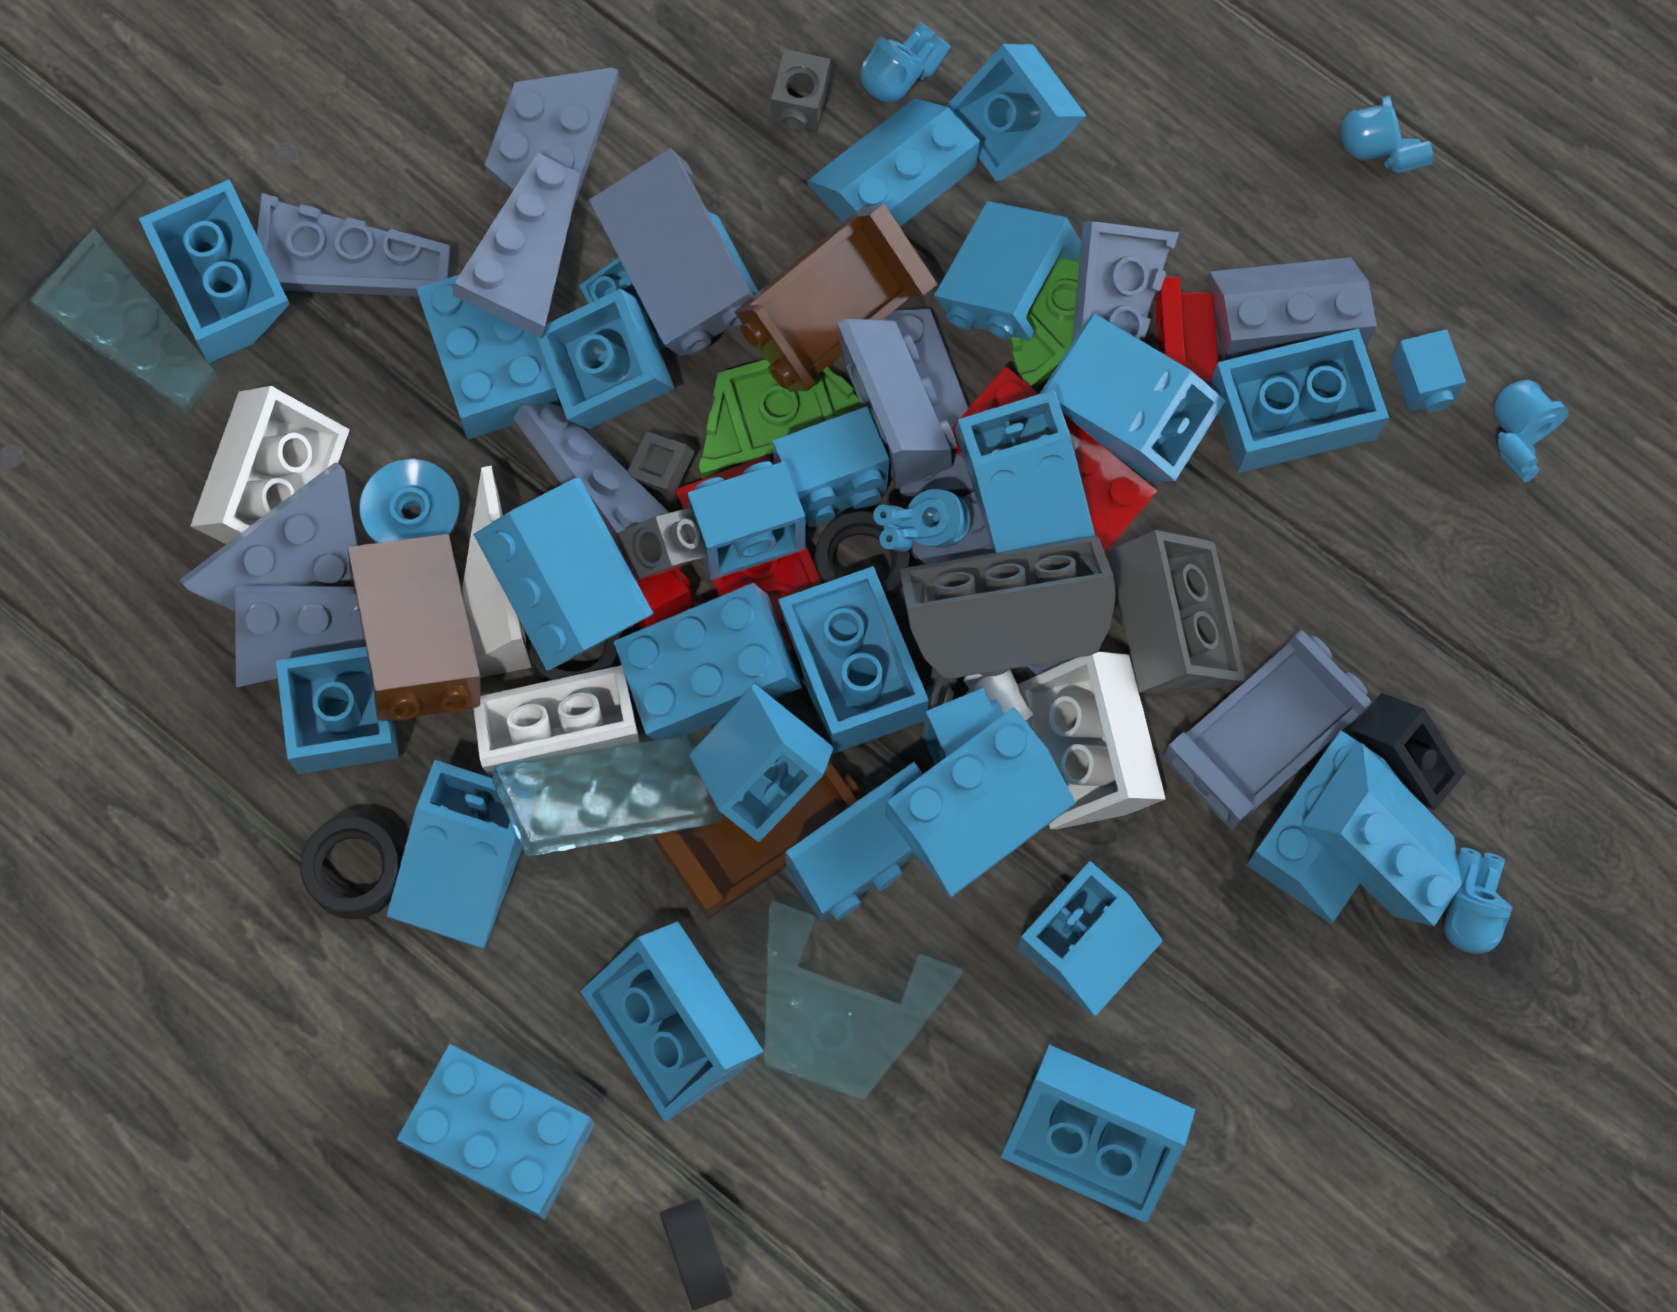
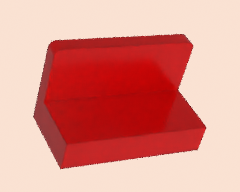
[1154,277,1218,385]

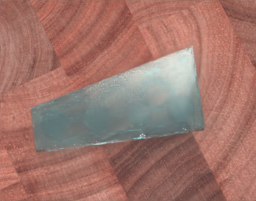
[31,228,217,414]

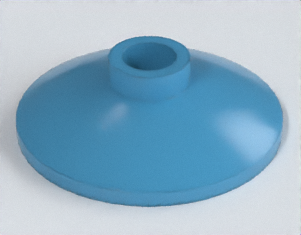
[360,459,460,543]

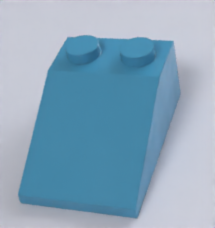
[778,566,929,754]

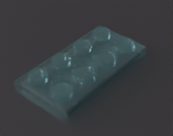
[492,735,723,857]

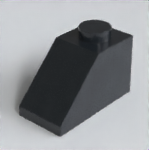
[1350,693,1466,810]

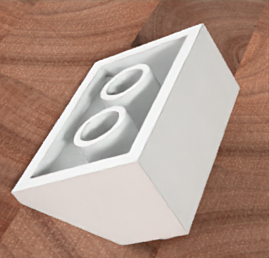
[191,386,350,544]
[1017,652,1166,829]
[474,665,640,776]

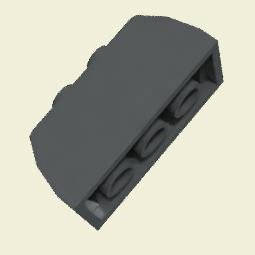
[899,536,1116,679]

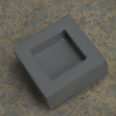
[627,431,694,496]

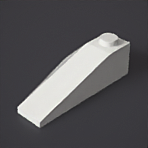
[462,466,532,678]

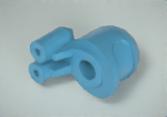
[860,22,951,103]
[1340,95,1434,174]
[1494,380,1568,482]
[873,489,971,552]
[1444,848,1512,954]

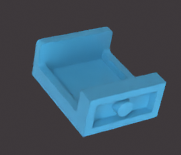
[934,201,1081,341]

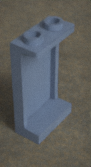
[589,148,754,356]
[1162,629,1371,831]

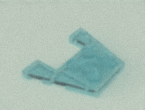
[764,900,963,1103]

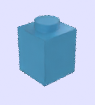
[1391,329,1466,412]

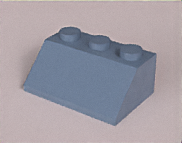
[1208,257,1377,361]
[837,319,957,489]

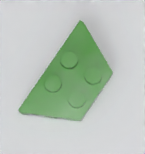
[1008,239,1168,389]
[699,359,862,480]

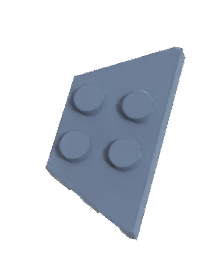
[485,68,619,211]
[179,462,357,611]

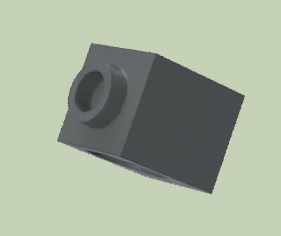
[771,49,831,131]
[615,508,707,581]

